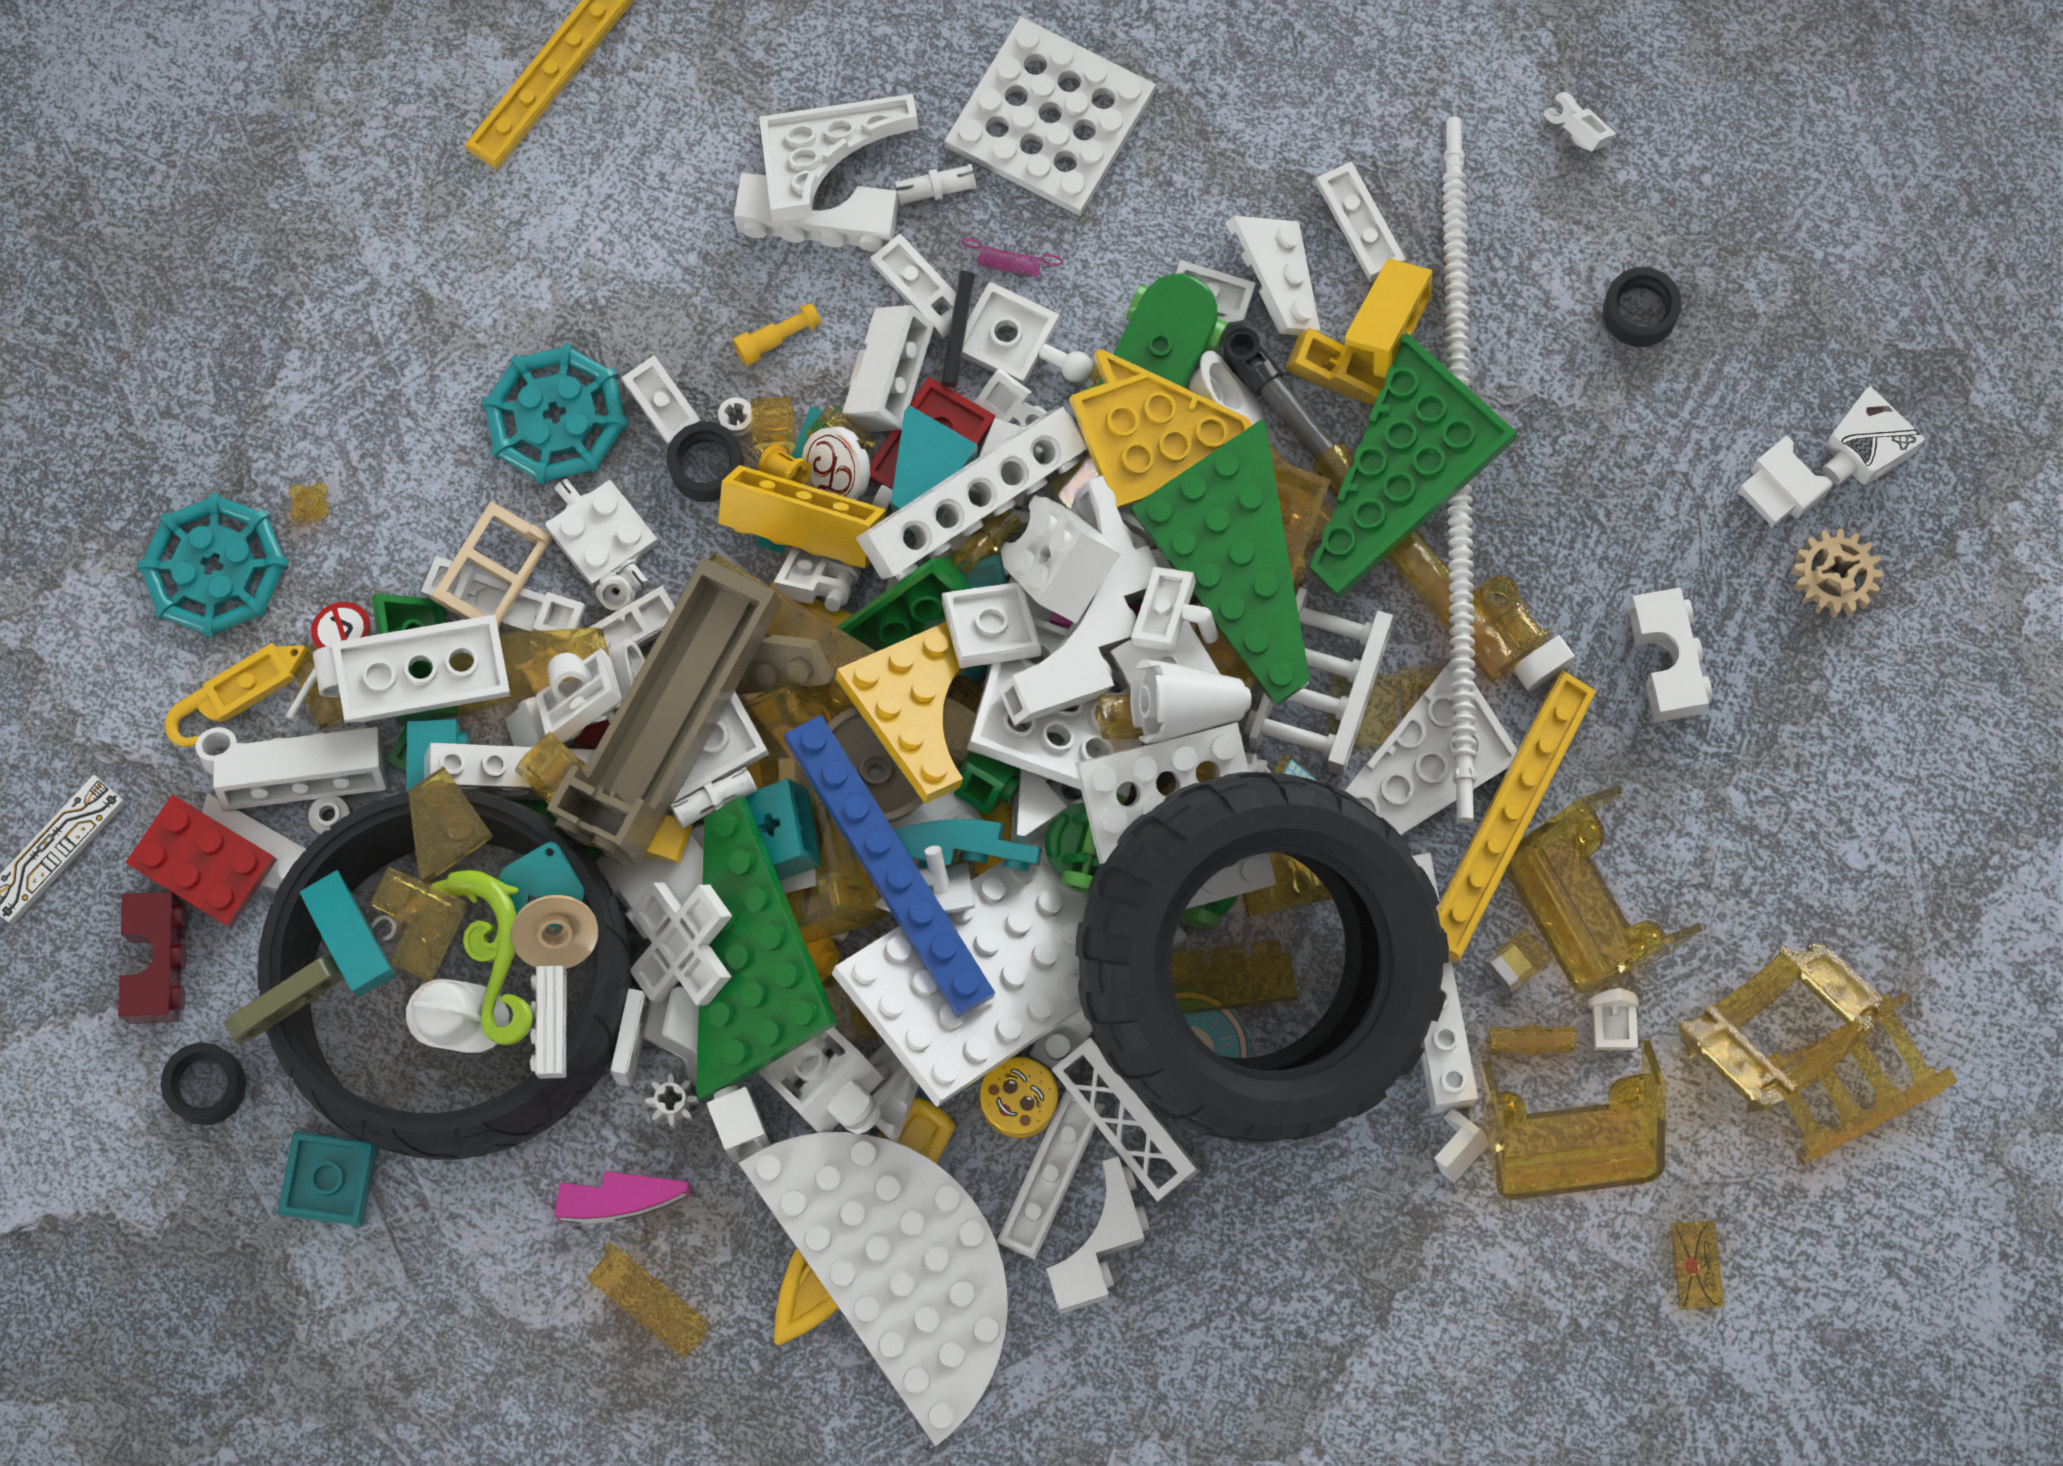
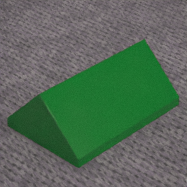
[836,556,972,657]
[371,593,462,727]

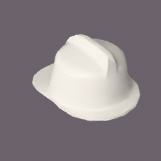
[1186,351,1264,425]
[406,979,509,1053]

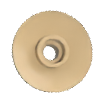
[511,895,599,969]

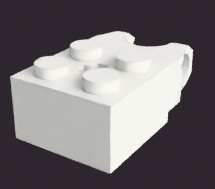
[1000,495,1121,624]

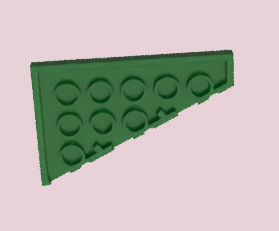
[1309,333,1517,599]
[1131,419,1310,707]
[696,797,838,1100]

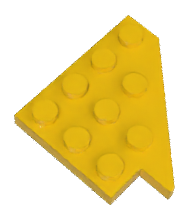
[1069,349,1252,509]

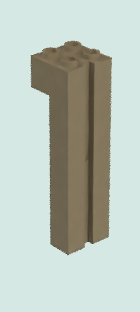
[547,557,783,865]

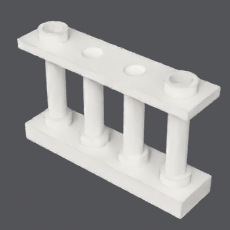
[1244,587,1393,776]

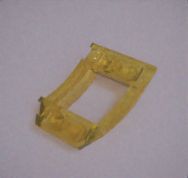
[1678,944,1883,1113]

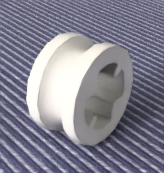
[718,397,755,438]

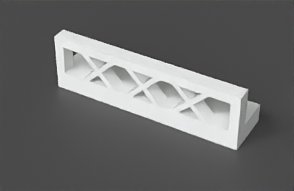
[1052,1037,1201,1202]

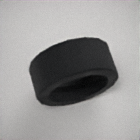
[1603,267,1681,347]
[667,422,745,502]
[160,1042,246,1126]

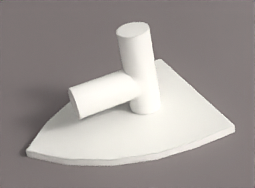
[875,846,975,914]

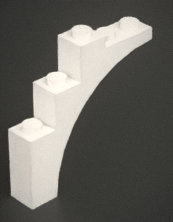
[998,475,1161,726]

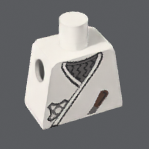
[1822,386,1925,485]

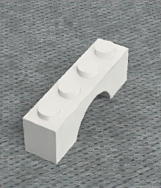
[734,173,899,252]

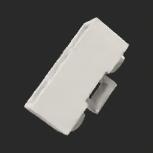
[842,305,935,432]

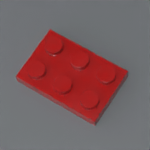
[869,376,996,490]
[125,794,277,929]

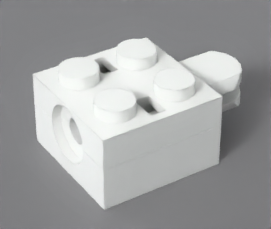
[757,1027,884,1134]

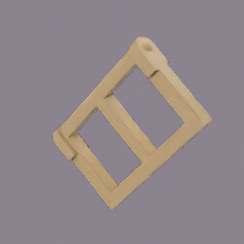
[430,501,553,629]

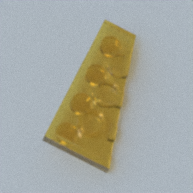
[450,627,609,716]

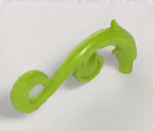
[431,870,533,1045]

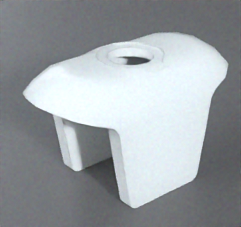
[641,987,699,1086]

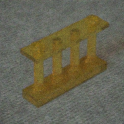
[1751,993,1958,1167]

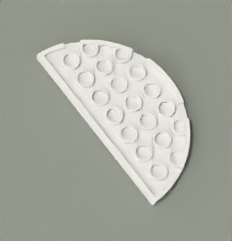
[738,1132,1008,1446]

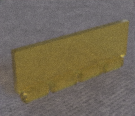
[1171,940,1298,1015]

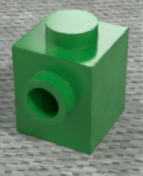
[954,752,1021,816]

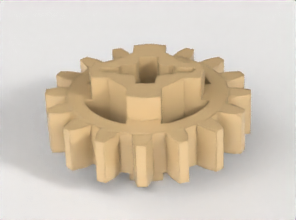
[1791,528,1883,618]

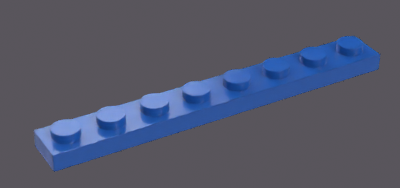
[784,715,995,1018]

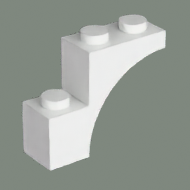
[1047,1156,1150,1314]

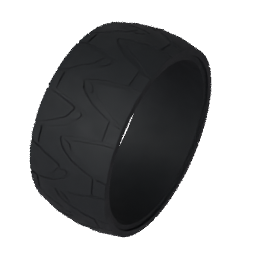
[257,789,632,1160]

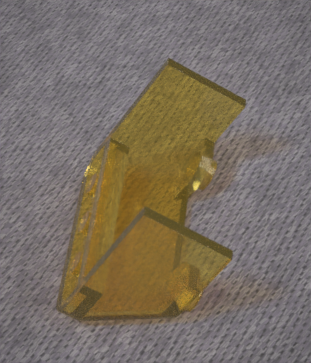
[1506,785,1703,994]
[1481,1040,1666,1200]

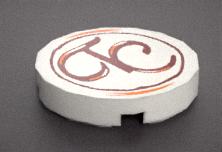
[802,427,870,500]

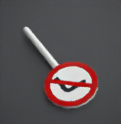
[286,602,371,719]

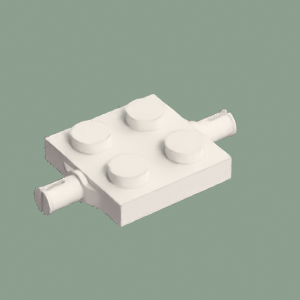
[545,479,658,592]

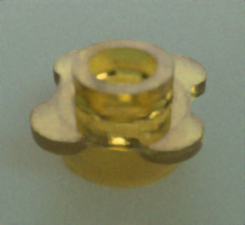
[288,482,329,522]

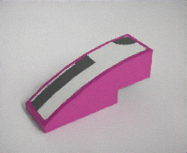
[554,1171,693,1224]

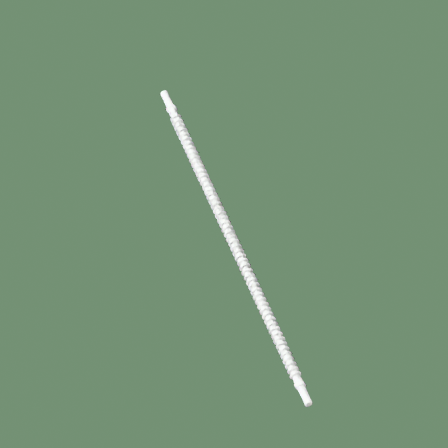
[1442,117,1477,823]

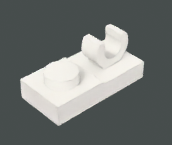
[621,355,701,445]

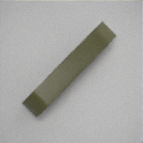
[224,955,344,1044]

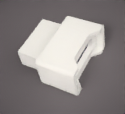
[1737,436,1833,528]

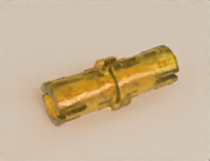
[952,509,1021,572]
[1489,1023,1576,1056]

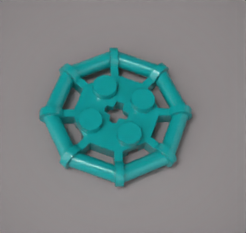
[481,343,629,485]
[137,493,289,638]

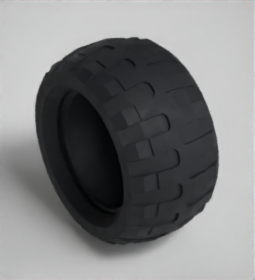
[1076,772,1449,1144]

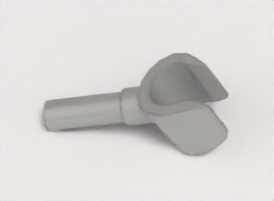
[371,894,429,943]

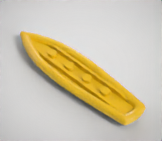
[774,1096,956,1346]

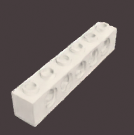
[856,407,1088,581]
[424,743,595,801]
[1412,853,1478,1113]

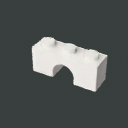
[1627,587,1712,723]

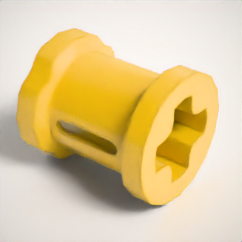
[758,444,812,485]

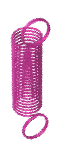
[962,238,1063,278]

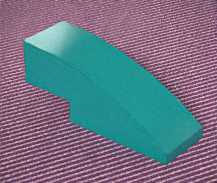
[300,870,397,998]

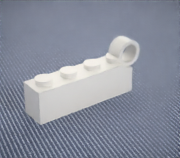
[195,727,387,811]

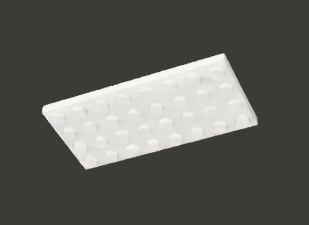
[831,836,1188,1107]

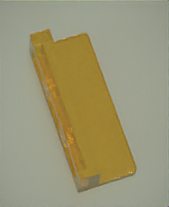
[586,1241,713,1360]

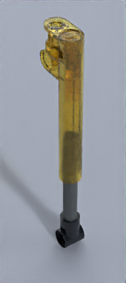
[1223,326,1553,682]

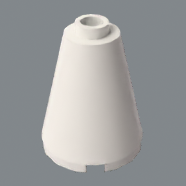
[1130,659,1251,744]

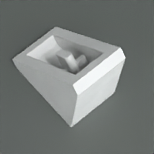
[1010,769,1068,845]

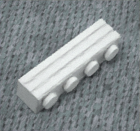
[530,966,567,1079]

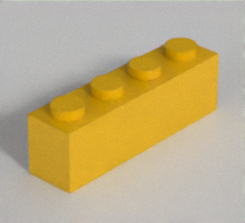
[718,465,886,568]

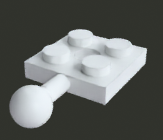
[962,281,1093,386]

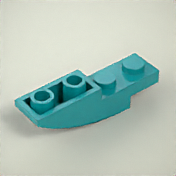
[894,819,1043,872]

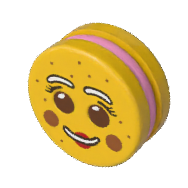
[980,1057,1058,1139]

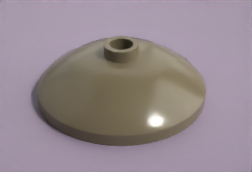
[827,707,924,823]

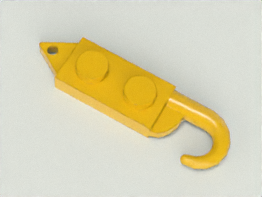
[164,643,308,747]

